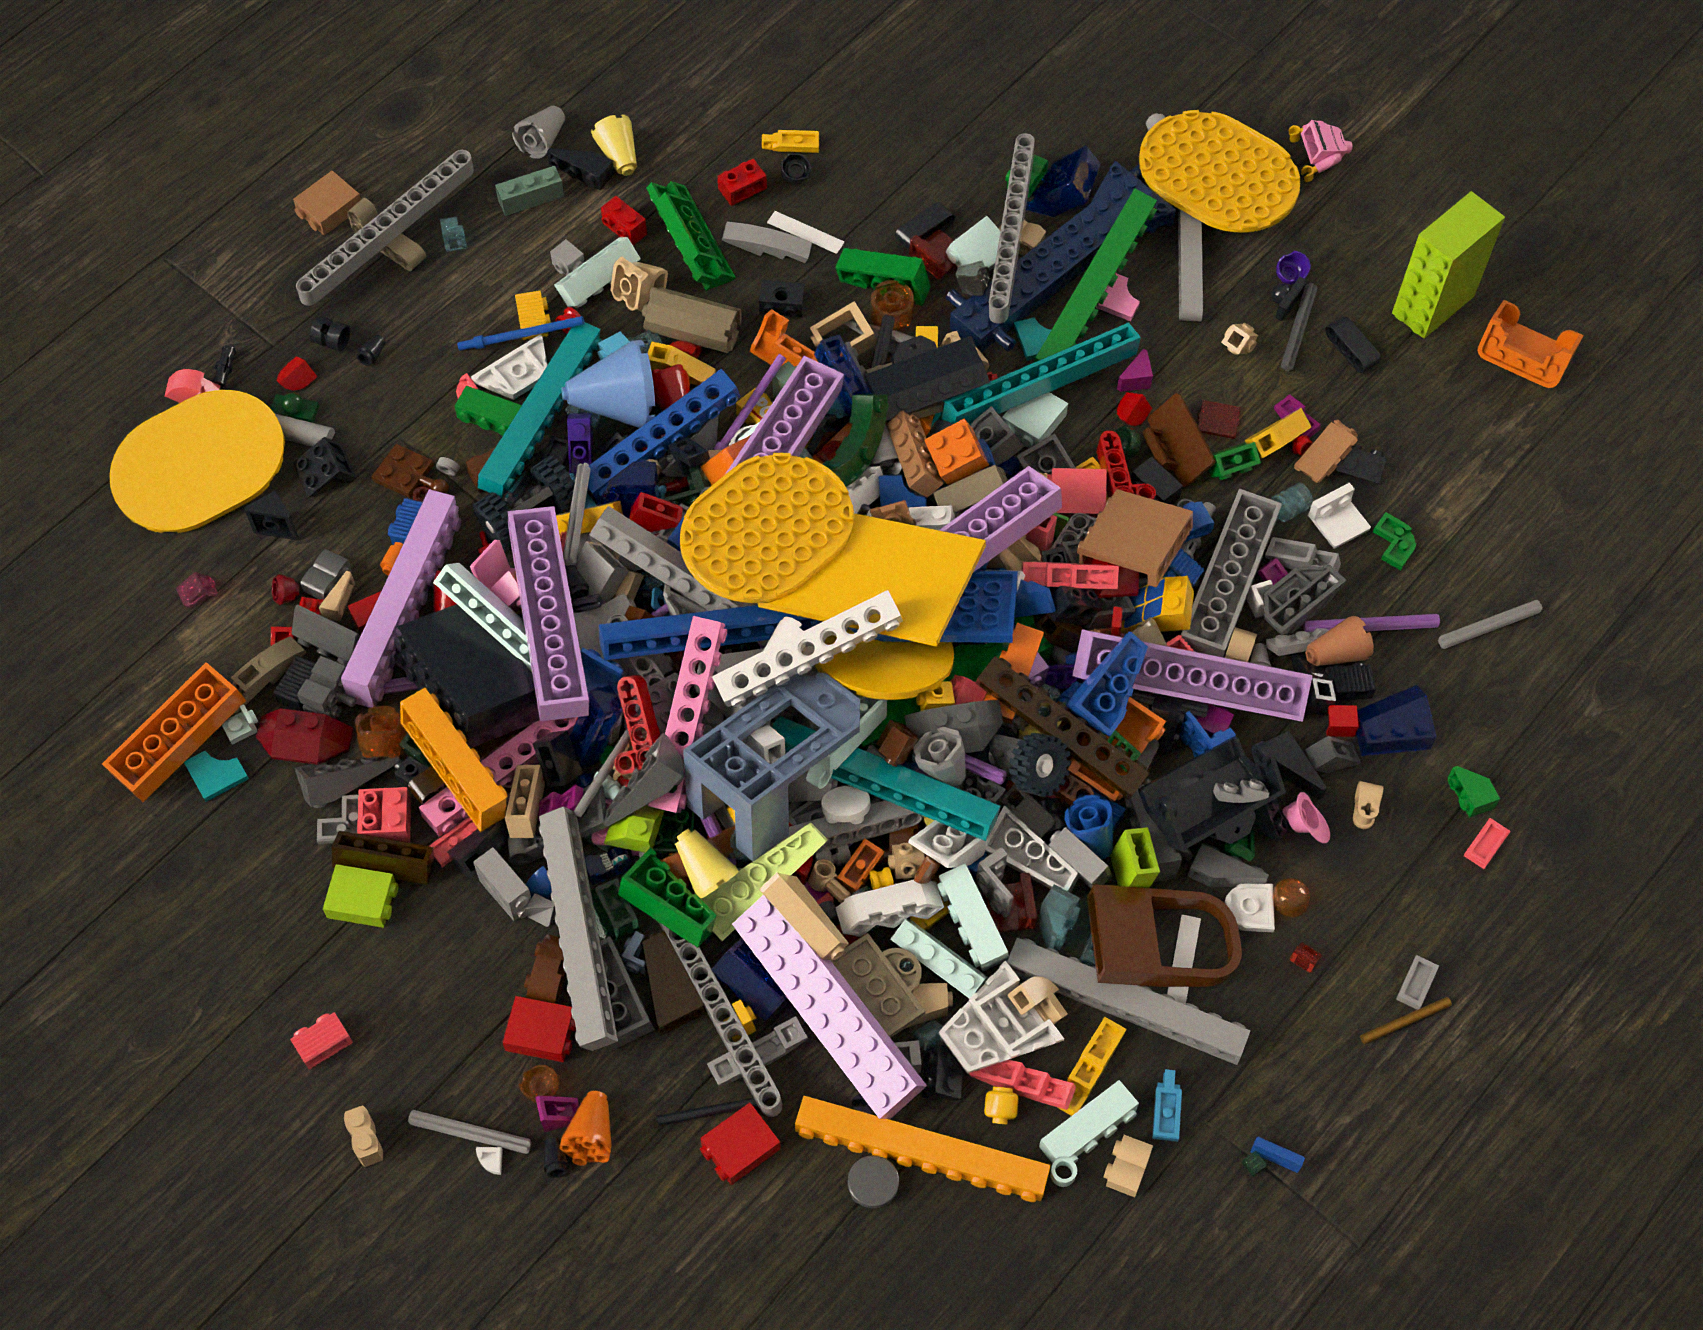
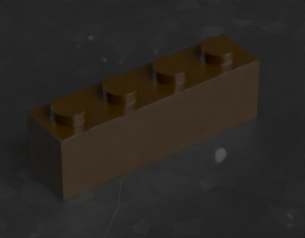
[332,831,434,885]

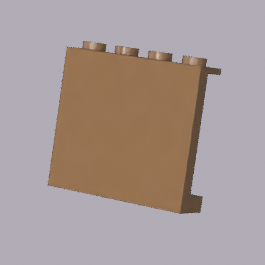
[1077,489,1193,587]

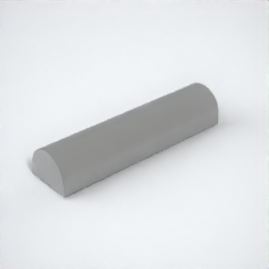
[274,413,335,447]

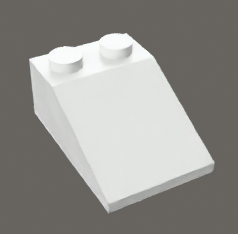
[908,820,990,868]

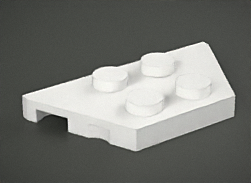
[471,334,547,400]

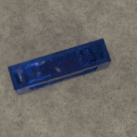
[814,335,872,424]
[569,685,623,769]

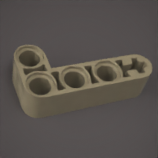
[348,198,426,271]

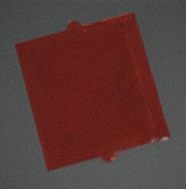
[1198,400,1241,439]

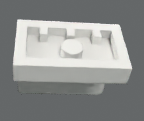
[1308,483,1371,548]

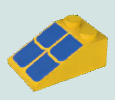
[1121,576,1194,634]

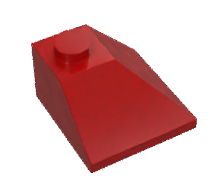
[1084,557,1139,598]

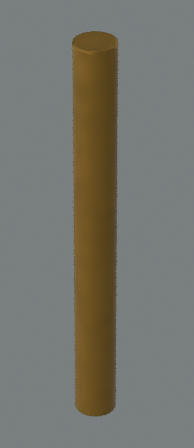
[1360,997,1452,1044]

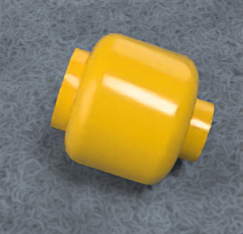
[984,1087,1018,1124]

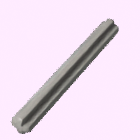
[1438,600,1542,649]
[408,1110,531,1154]

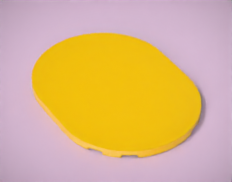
[1139,110,1300,233]
[110,390,285,533]
[680,453,854,603]
[814,628,954,700]

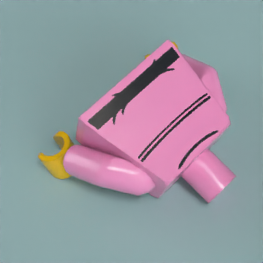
[1289,120,1352,182]

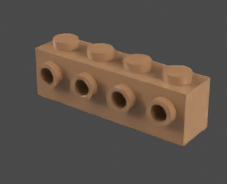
[886,411,944,498]

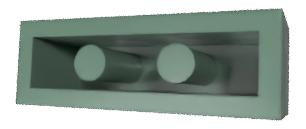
[495,166,564,216]

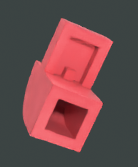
[165,369,220,403]

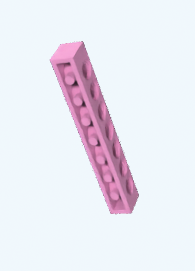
[648,616,727,813]
[419,716,590,837]

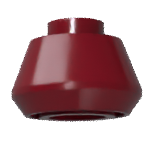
[272,574,299,605]

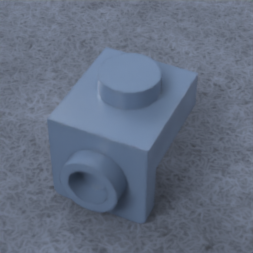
[622,931,648,975]

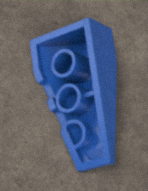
[986,568,1056,617]
[1066,631,1148,736]

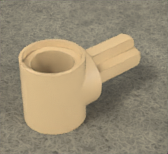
[808,859,851,903]

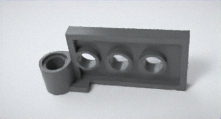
[507,785,607,866]

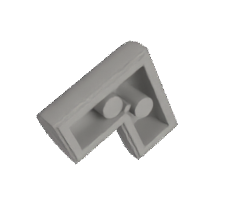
[317,795,359,845]

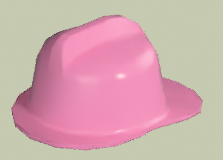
[1283,792,1330,843]

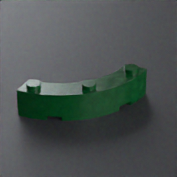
[823,394,889,487]

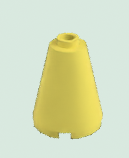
[591,115,637,176]
[675,828,739,899]

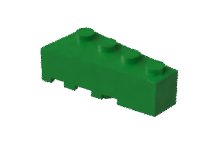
[835,248,931,306]
[618,847,717,948]

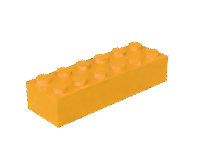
[400,688,508,832]

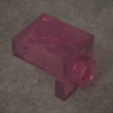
[176,572,218,608]

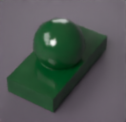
[271,392,319,423]
[1224,828,1255,862]

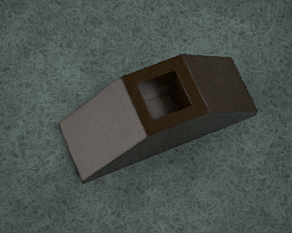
[1033,593,1084,653]

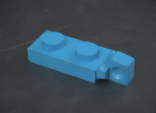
[1152,1069,1182,1142]

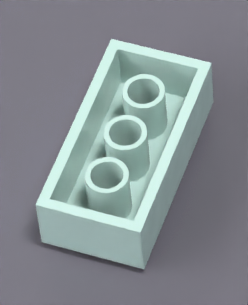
[937,863,1009,972]

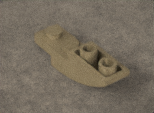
[231,636,306,715]

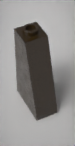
[642,931,705,1036]

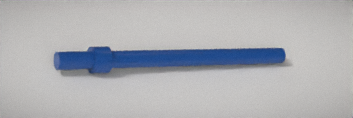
[457,316,585,351]

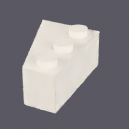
[846,466,883,514]

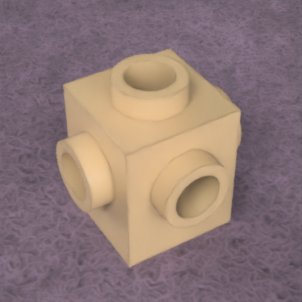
[1221,323,1258,355]
[888,843,925,879]

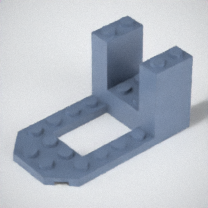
[683,673,860,862]

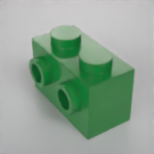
[1209,442,1261,480]

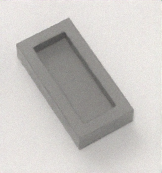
[1396,955,1439,1010]

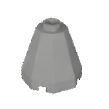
[913,727,966,787]

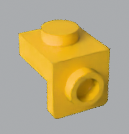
[724,1000,756,1042]

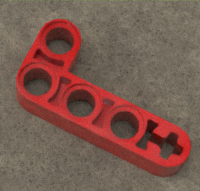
[1097,431,1156,500]
[614,675,660,774]

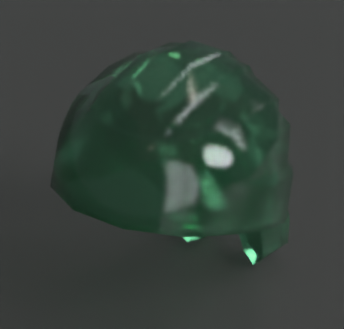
[1101,426,1141,460]

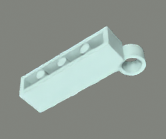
[806,696,887,789]
[1039,1080,1139,1187]

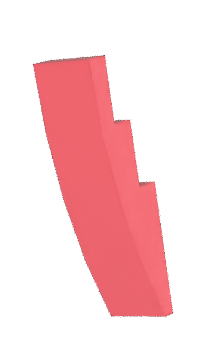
[1022,561,1119,589]
[969,1060,1076,1110]

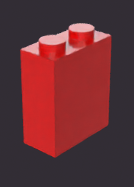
[503,996,576,1062]
[700,1103,781,1185]

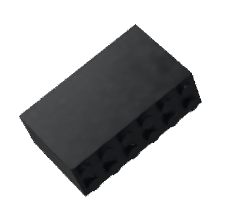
[394,604,540,748]

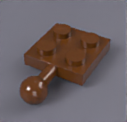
[371,444,449,498]

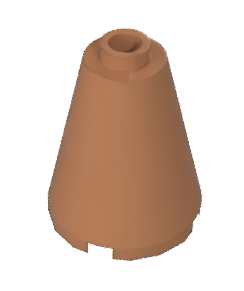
[1305,616,1374,666]

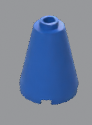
[1064,795,1113,859]

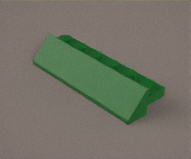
[646,181,736,291]

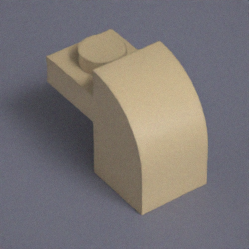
[1225,627,1257,662]
[1008,976,1068,1024]

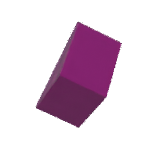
[1117,349,1153,392]
[536,1096,579,1132]

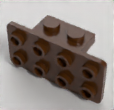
[1142,393,1215,487]

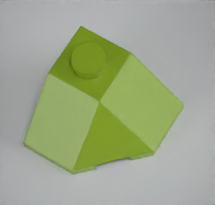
[604,805,664,853]

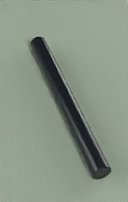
[657,1098,758,1126]

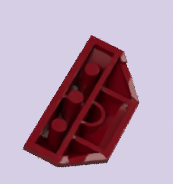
[256,708,354,765]

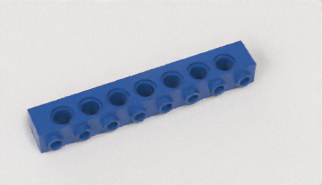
[588,369,741,502]

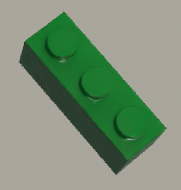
[455,386,522,436]

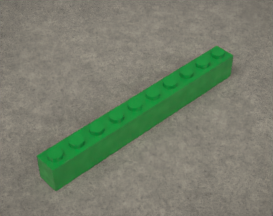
[1034,188,1157,363]

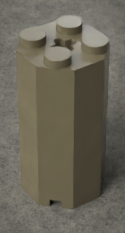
[642,287,742,353]

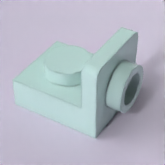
[222,704,258,745]

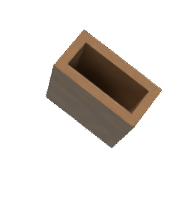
[293,171,361,236]

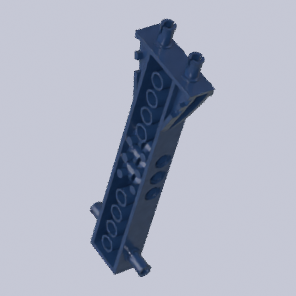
[946,161,1176,353]

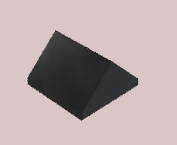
[245,491,299,540]

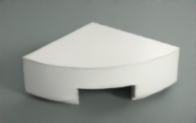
[476,1147,503,1175]

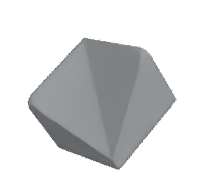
[526,893,556,927]

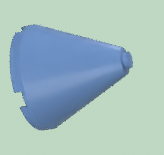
[561,340,655,428]

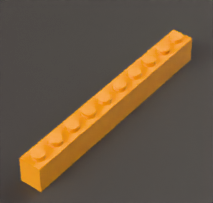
[795,1096,1050,1202]

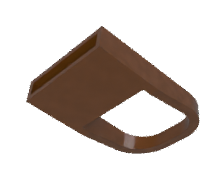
[1087,884,1242,987]

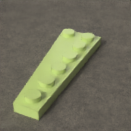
[701,822,828,941]

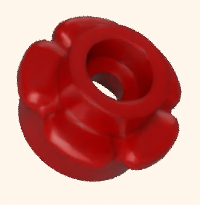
[1292,435,1312,456]

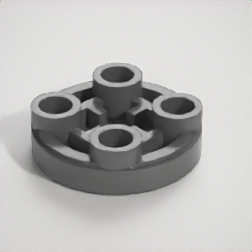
[848,1156,899,1208]

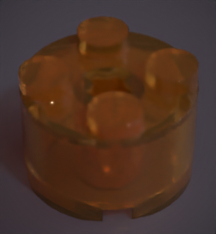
[870,280,914,330]
[355,706,406,758]

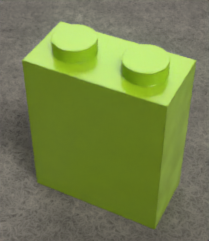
[1110,827,1160,888]
[323,864,398,928]

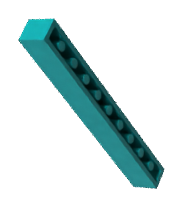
[478,322,602,498]
[942,323,1141,425]
[772,716,1000,841]

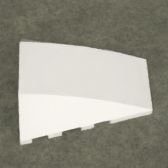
[938,960,1064,1073]

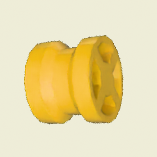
[869,867,894,890]

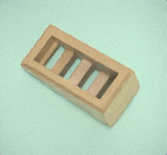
[319,571,355,622]

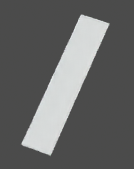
[767,211,844,254]
[1167,915,1201,1004]

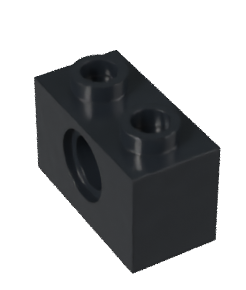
[759,280,805,317]

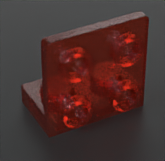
[909,229,957,280]
[981,872,1037,933]

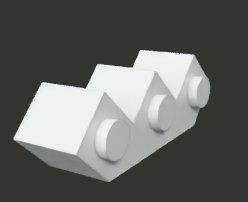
[836,880,944,937]

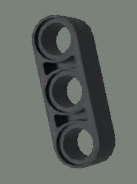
[895,202,955,251]
[1325,316,1381,373]

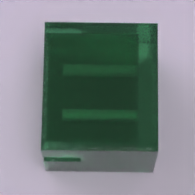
[1242,1151,1267,1177]

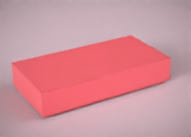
[1464,818,1510,869]

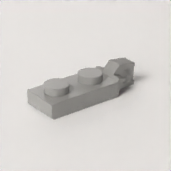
[1266,628,1329,656]

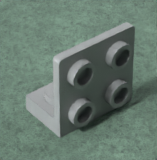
[975,847,1013,918]

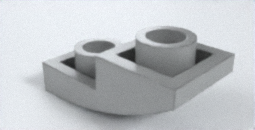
[1213,779,1270,803]

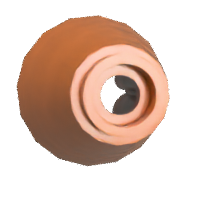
[560,1091,612,1166]

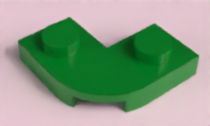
[1373,512,1417,571]

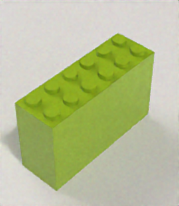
[1392,191,1505,339]

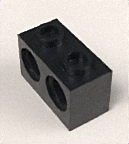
[1049,586,1102,626]

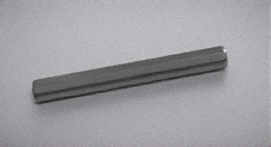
[1281,283,1318,372]

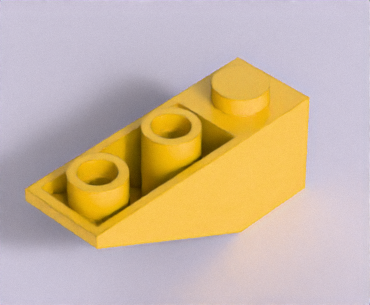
[648,342,716,385]
[1245,408,1311,459]

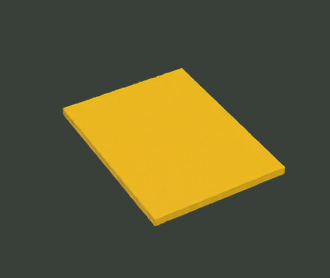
[757,513,986,646]

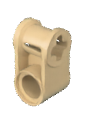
[1353,781,1383,829]

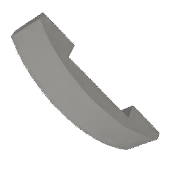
[707,1016,808,1086]

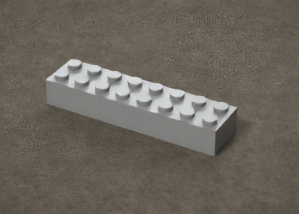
[1181,489,1282,657]

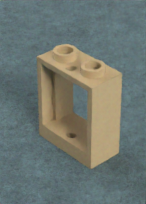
[810,301,877,363]

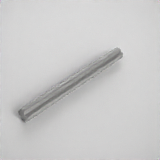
[563,463,591,566]

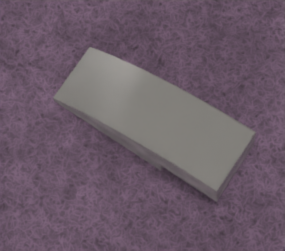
[1265,537,1341,572]

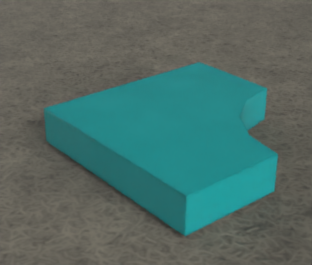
[1014,317,1051,361]
[184,751,249,802]

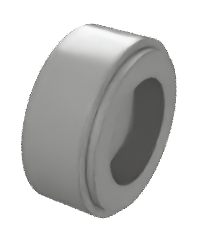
[436,457,460,476]

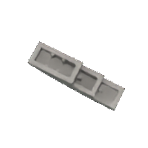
[722,222,812,263]

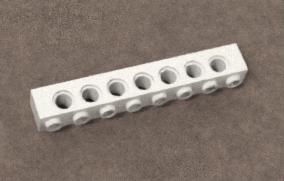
[712,590,903,707]

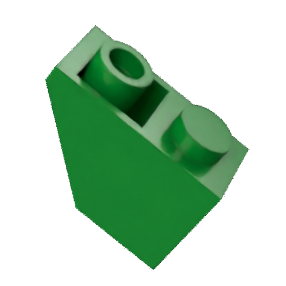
[1448,766,1500,818]

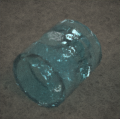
[1271,482,1313,522]

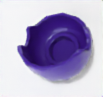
[1276,251,1311,285]

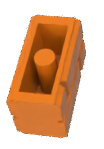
[837,838,885,895]

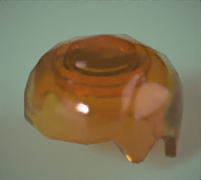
[1273,878,1310,917]
[519,1065,559,1103]

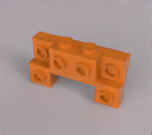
[750,309,843,371]

